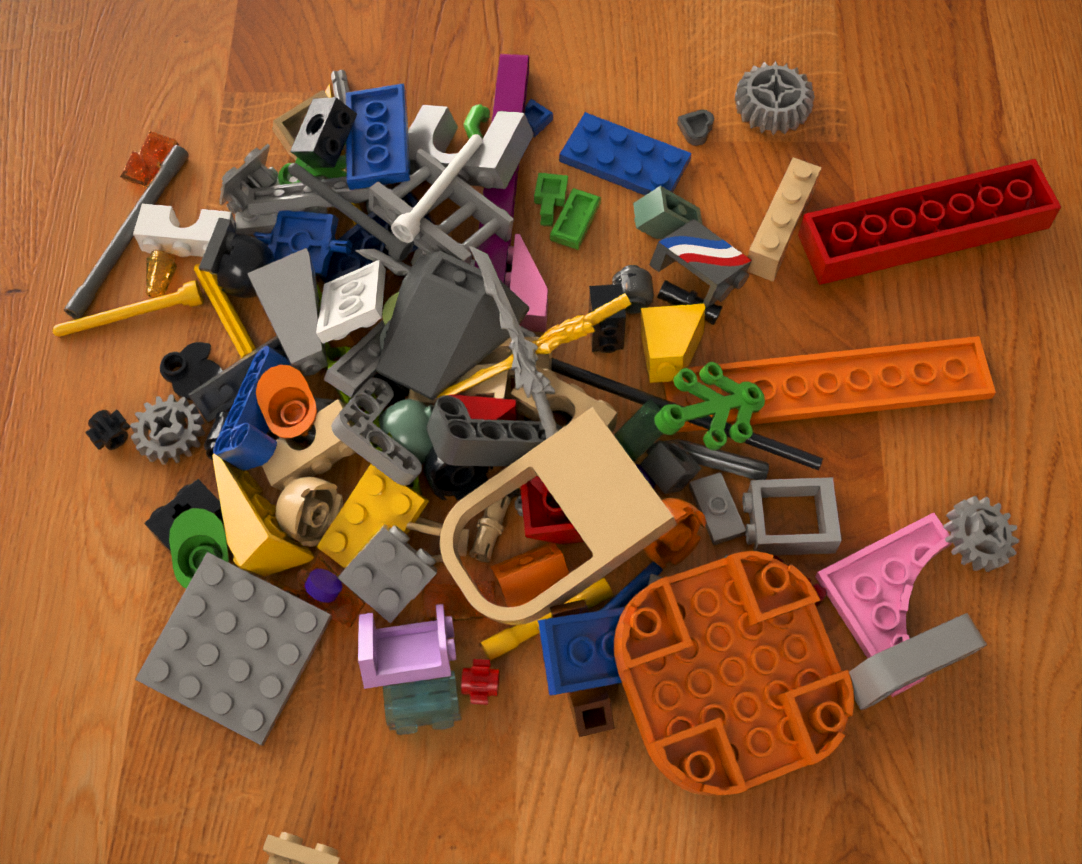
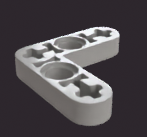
[331,378,422,486]

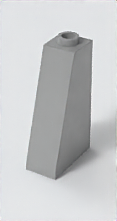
[247,248,328,376]

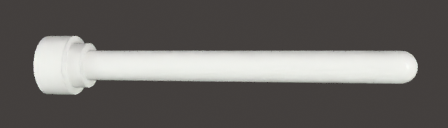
[391,134,482,243]

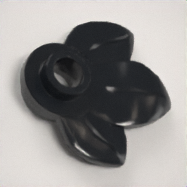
[160,342,223,400]

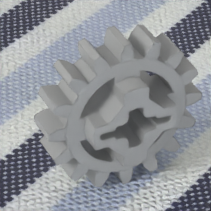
[130,394,205,465]
[943,496,1019,572]

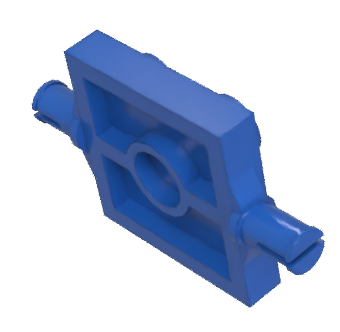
[253,210,352,277]

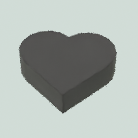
[677,110,714,146]

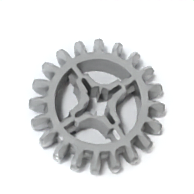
[735,61,815,135]

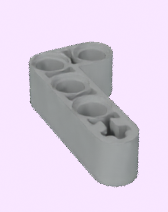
[849,613,987,710]

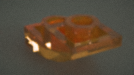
[120,131,180,188]

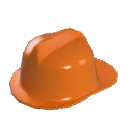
[256,365,317,438]

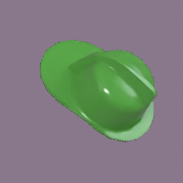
[169,508,229,588]

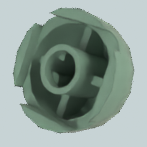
[378,399,434,465]

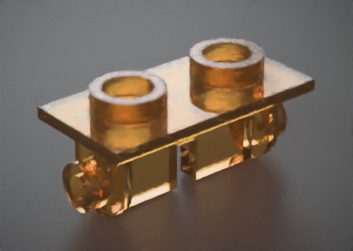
[296,556,366,628]

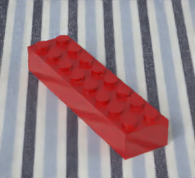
[798,159,1061,285]

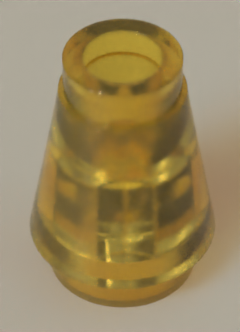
[145,250,177,298]

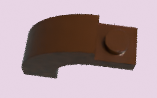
[550,599,615,737]

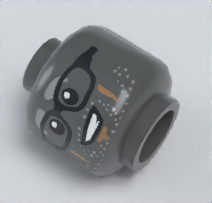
[612,265,654,314]

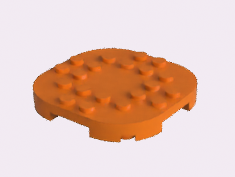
[614,551,854,796]

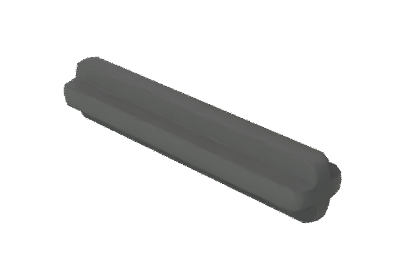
[677,439,769,480]

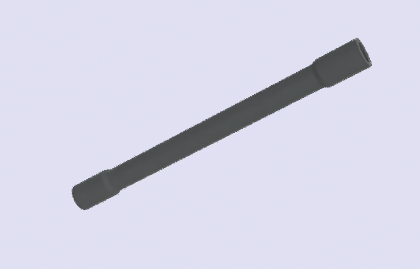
[64,145,189,319]

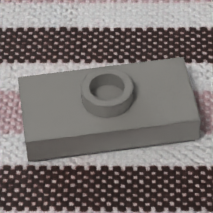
[689,472,746,546]

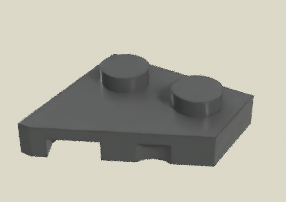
[199,218,238,275]

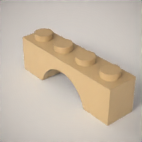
[747,157,822,281]

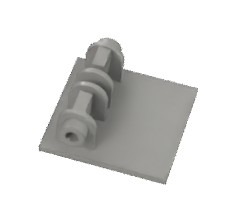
[219,144,278,214]

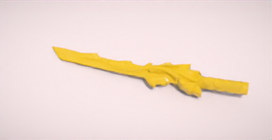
[436,293,631,398]

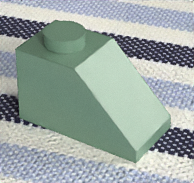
[633,186,703,239]

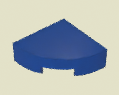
[525,99,553,138]

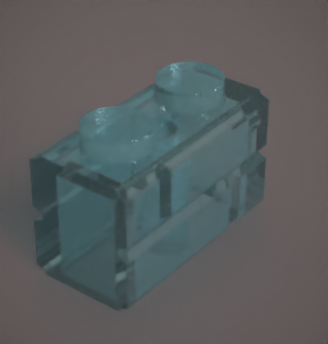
[383,671,461,735]

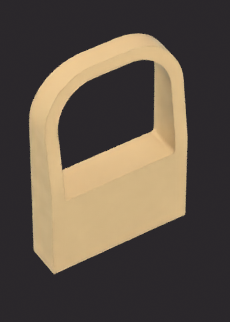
[440,407,677,625]

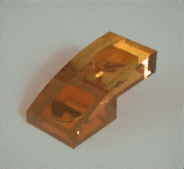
[422,580,496,621]

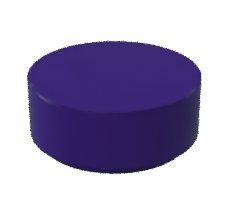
[305,569,342,603]

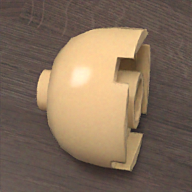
[275,476,343,547]

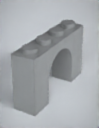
[408,105,534,189]

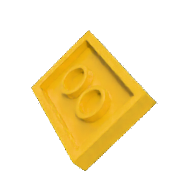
[317,464,429,568]

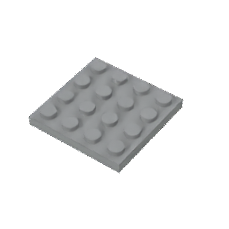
[135,552,333,746]

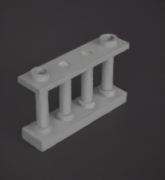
[368,149,514,265]

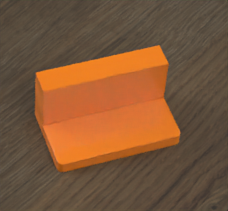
[490,542,569,607]

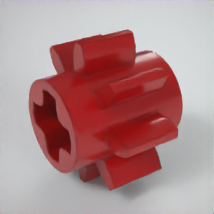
[461,659,500,705]

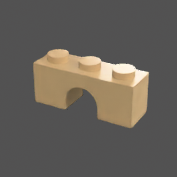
[510,365,617,432]
[262,399,356,491]

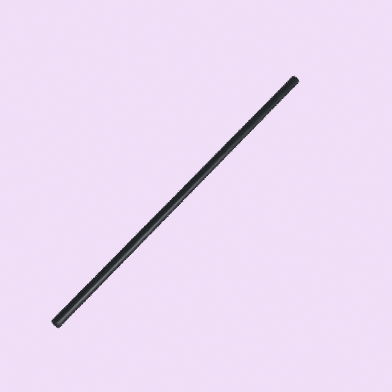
[383,306,823,471]

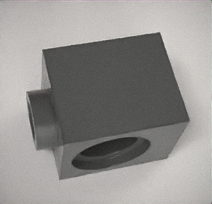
[640,439,702,494]

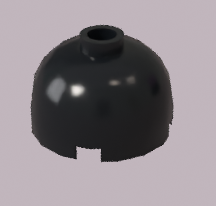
[217,233,275,298]
[424,447,493,500]

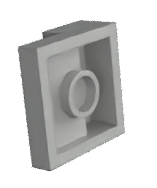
[338,524,437,623]

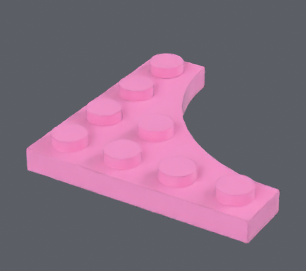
[815,513,952,698]

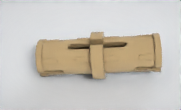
[469,496,511,562]

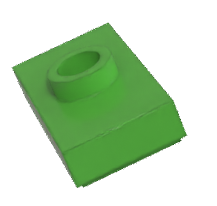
[550,188,601,250]

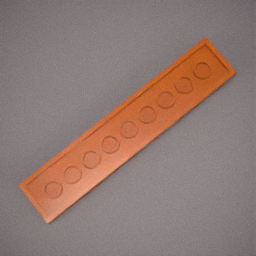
[662,336,996,433]

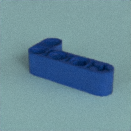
[213,346,291,471]

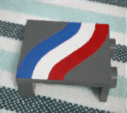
[649,219,752,308]

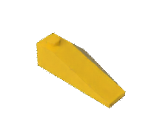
[212,454,314,576]

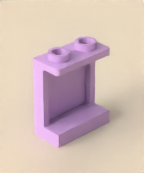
[358,604,457,689]

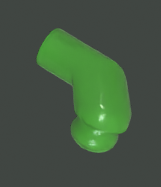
[463,104,490,139]

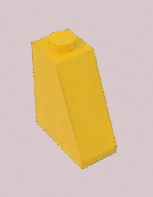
[641,304,705,383]

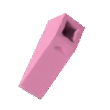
[505,234,548,332]

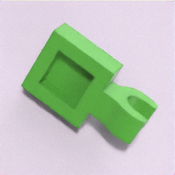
[534,173,568,226]

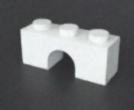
[133,204,237,257]

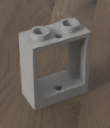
[742,477,842,555]

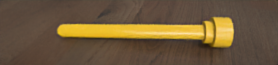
[53,280,204,337]

